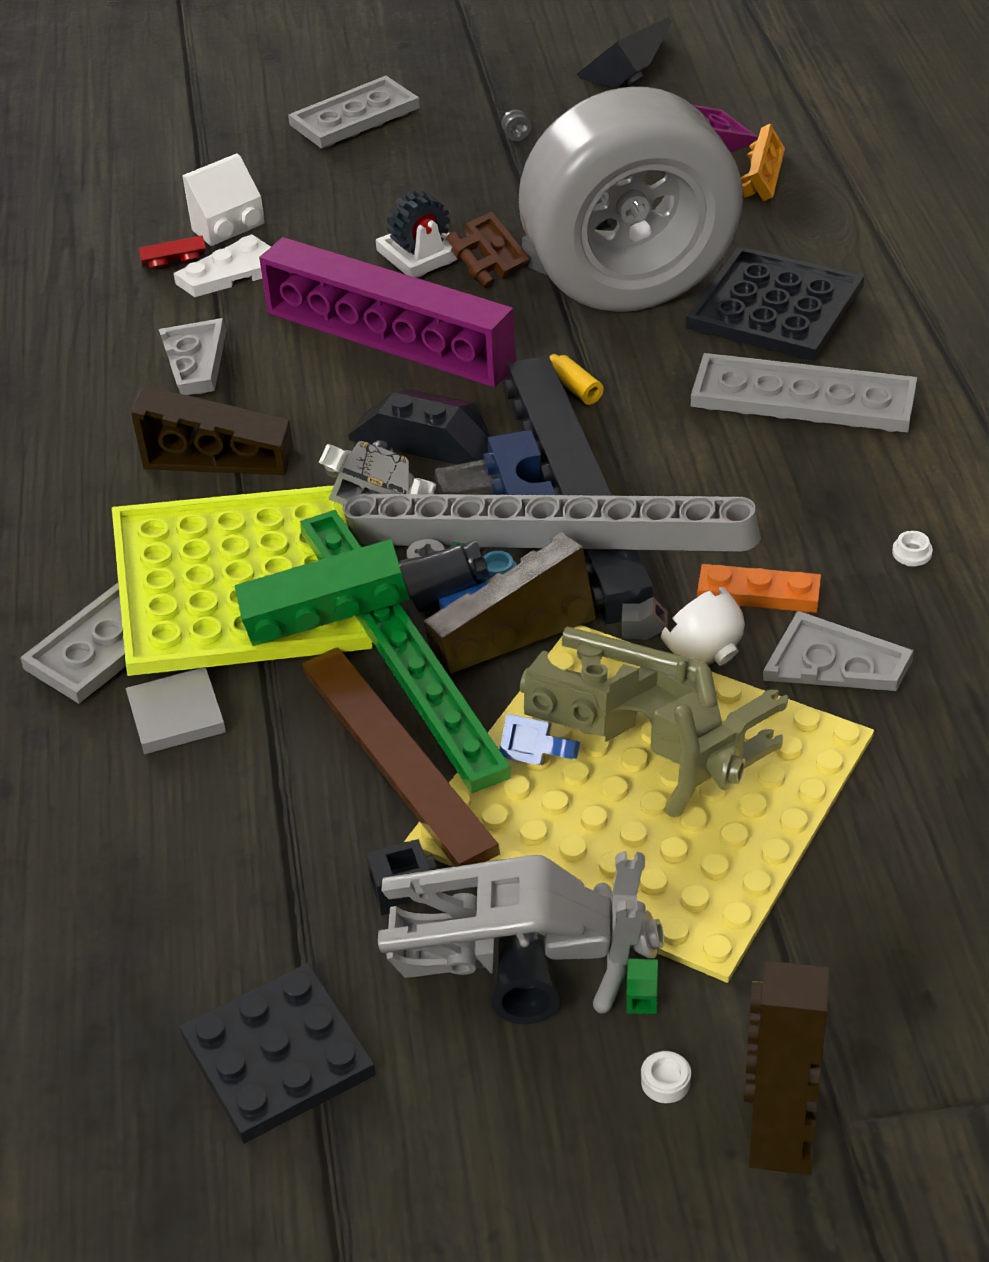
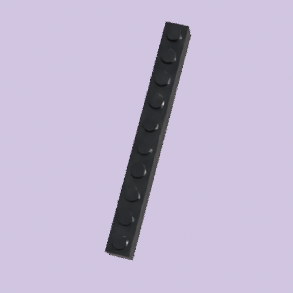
[503,355,653,624]

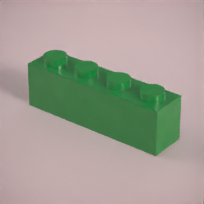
[235,539,410,646]

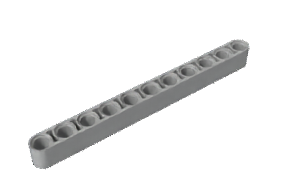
[343,494,761,551]

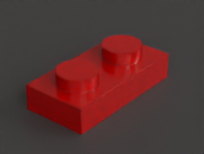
[139,235,206,270]

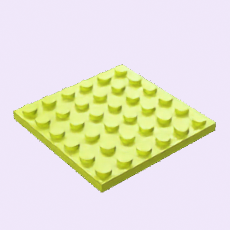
[112,485,372,676]

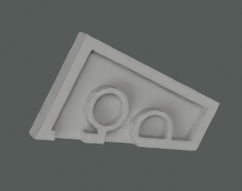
[159,318,227,395]
[763,611,913,691]

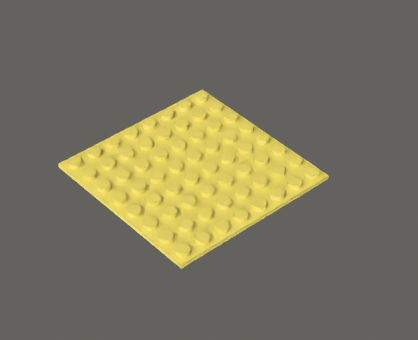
[404,625,874,983]

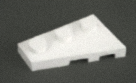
[174,234,271,297]

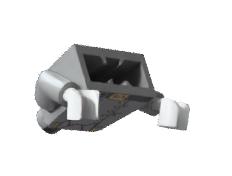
[318,441,436,505]

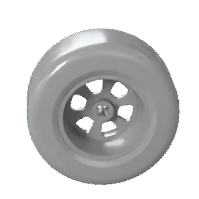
[519,87,743,312]

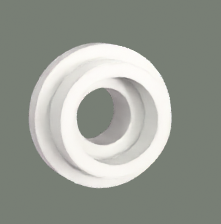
[892,531,933,567]

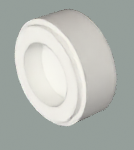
[641,1051,691,1103]

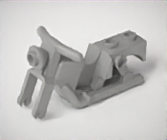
[378,851,664,1013]

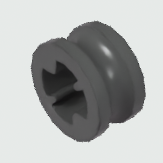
[501,109,531,141]

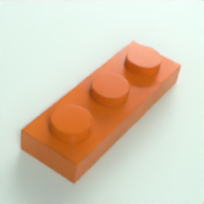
[697,564,821,613]

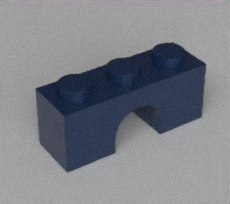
[482,430,556,495]

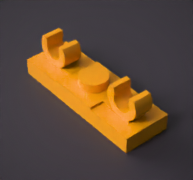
[741,124,785,202]

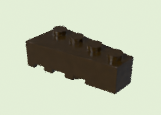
[131,385,293,475]
[424,532,596,674]
[744,961,829,1175]

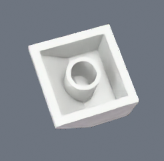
[182,153,265,246]

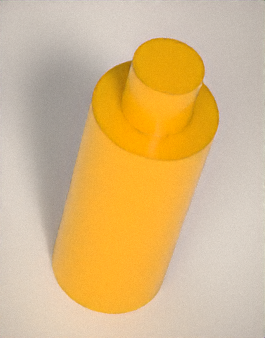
[549,354,604,405]

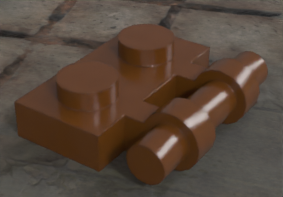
[446,211,530,288]

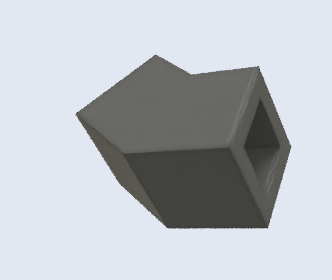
[622,597,668,640]

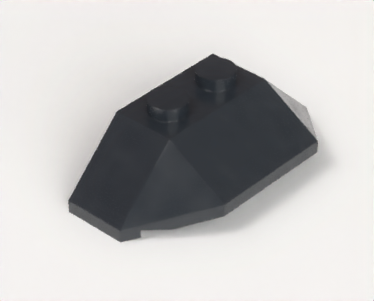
[348,389,492,470]

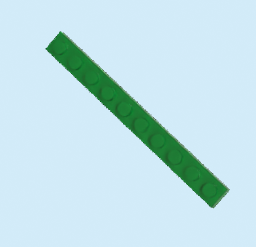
[300,510,511,793]

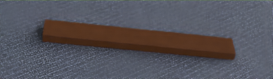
[302,647,500,867]

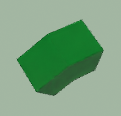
[627,958,658,1014]

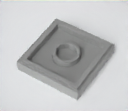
[126,667,226,754]

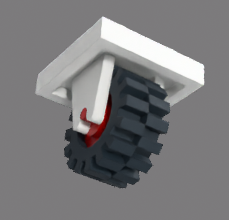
[376,190,458,277]

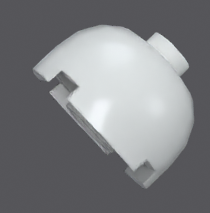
[661,587,745,666]

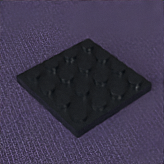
[686,246,864,361]

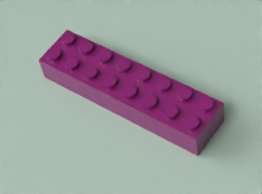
[259,237,516,387]

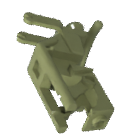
[520,626,789,817]

